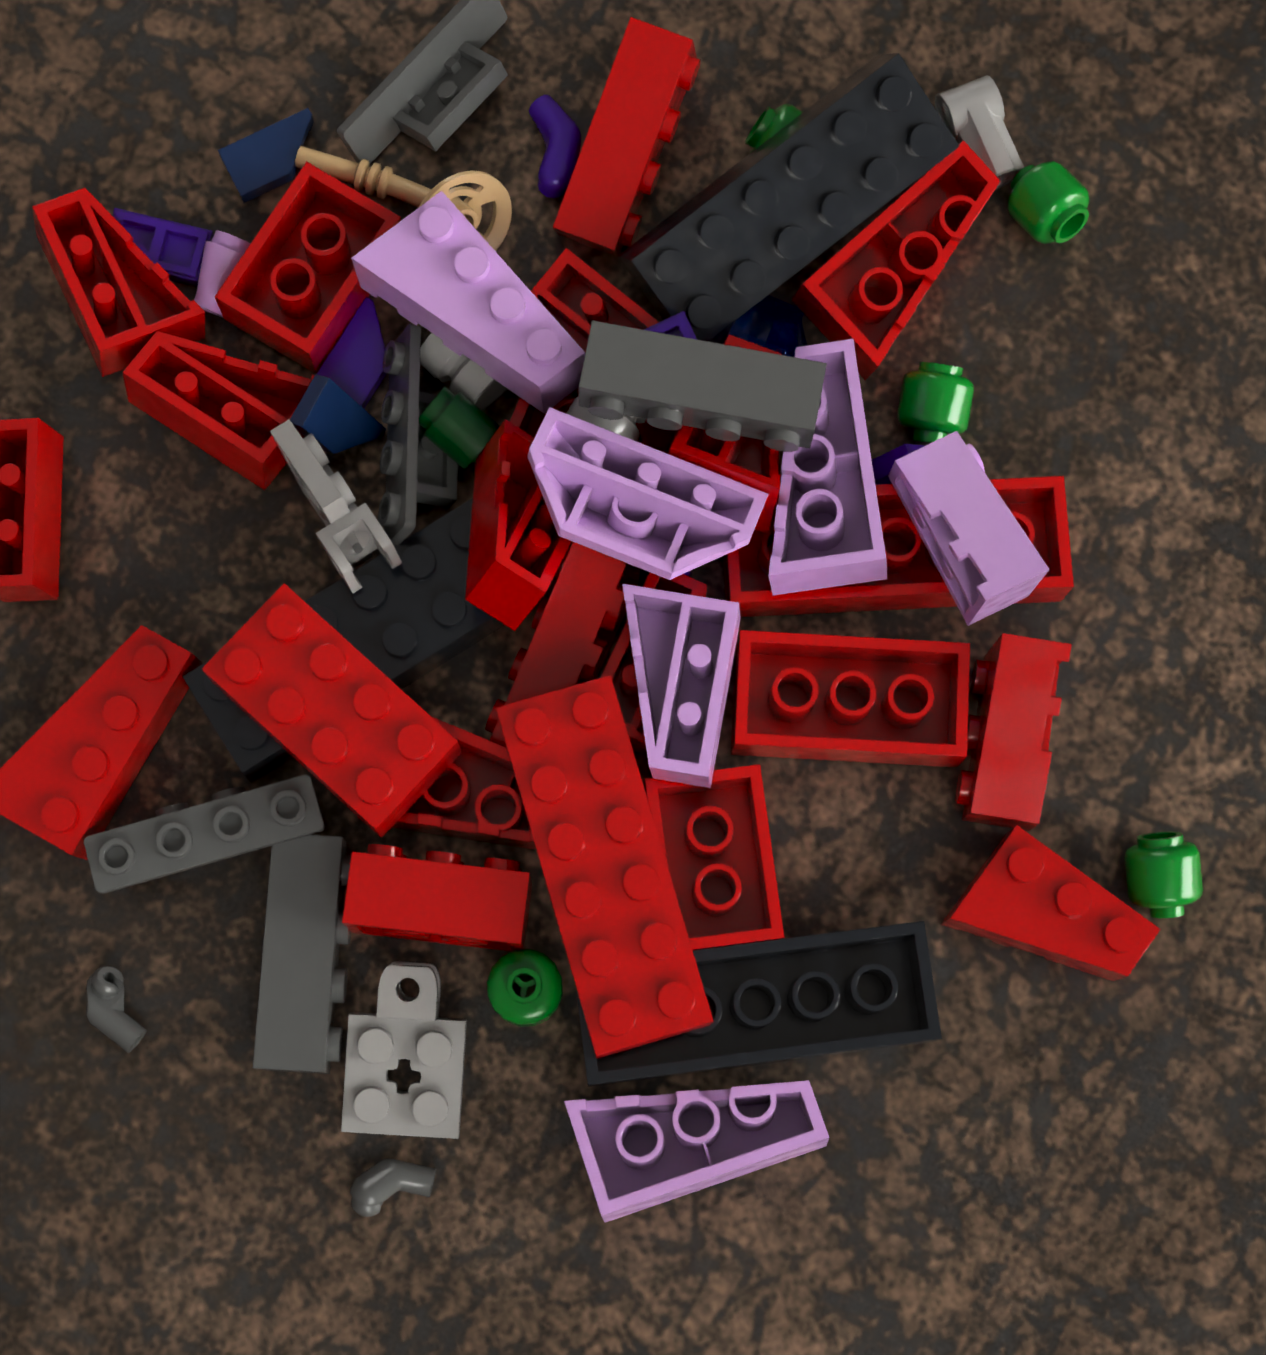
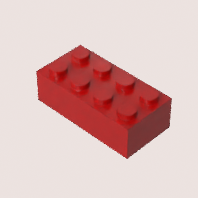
[202,583,462,838]
[731,630,970,767]

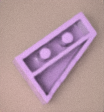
[888,431,1050,626]
[622,584,741,788]

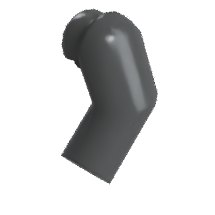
[86,965,147,1053]
[350,1158,436,1217]

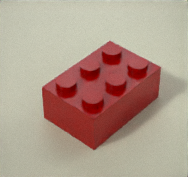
[215,161,401,374]
[644,764,785,950]
[342,844,532,952]

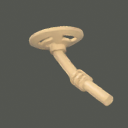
[295,146,512,251]

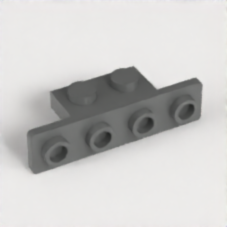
[337,0,508,164]
[378,324,458,546]
[84,775,325,894]

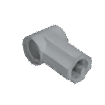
[935,75,1024,189]

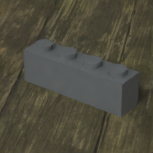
[579,320,827,452]
[253,835,352,1074]

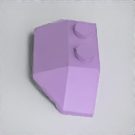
[527,407,769,580]

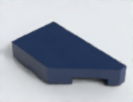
[218,108,314,203]
[290,374,386,454]

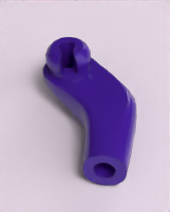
[529,94,582,198]

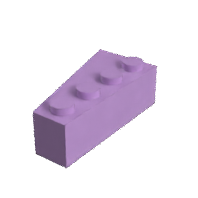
[351,191,585,414]
[768,339,888,596]
[564,1080,829,1223]

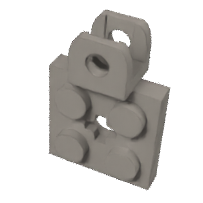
[270,419,402,593]
[341,961,467,1139]

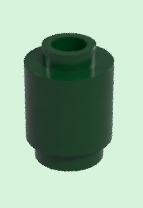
[419,386,500,469]

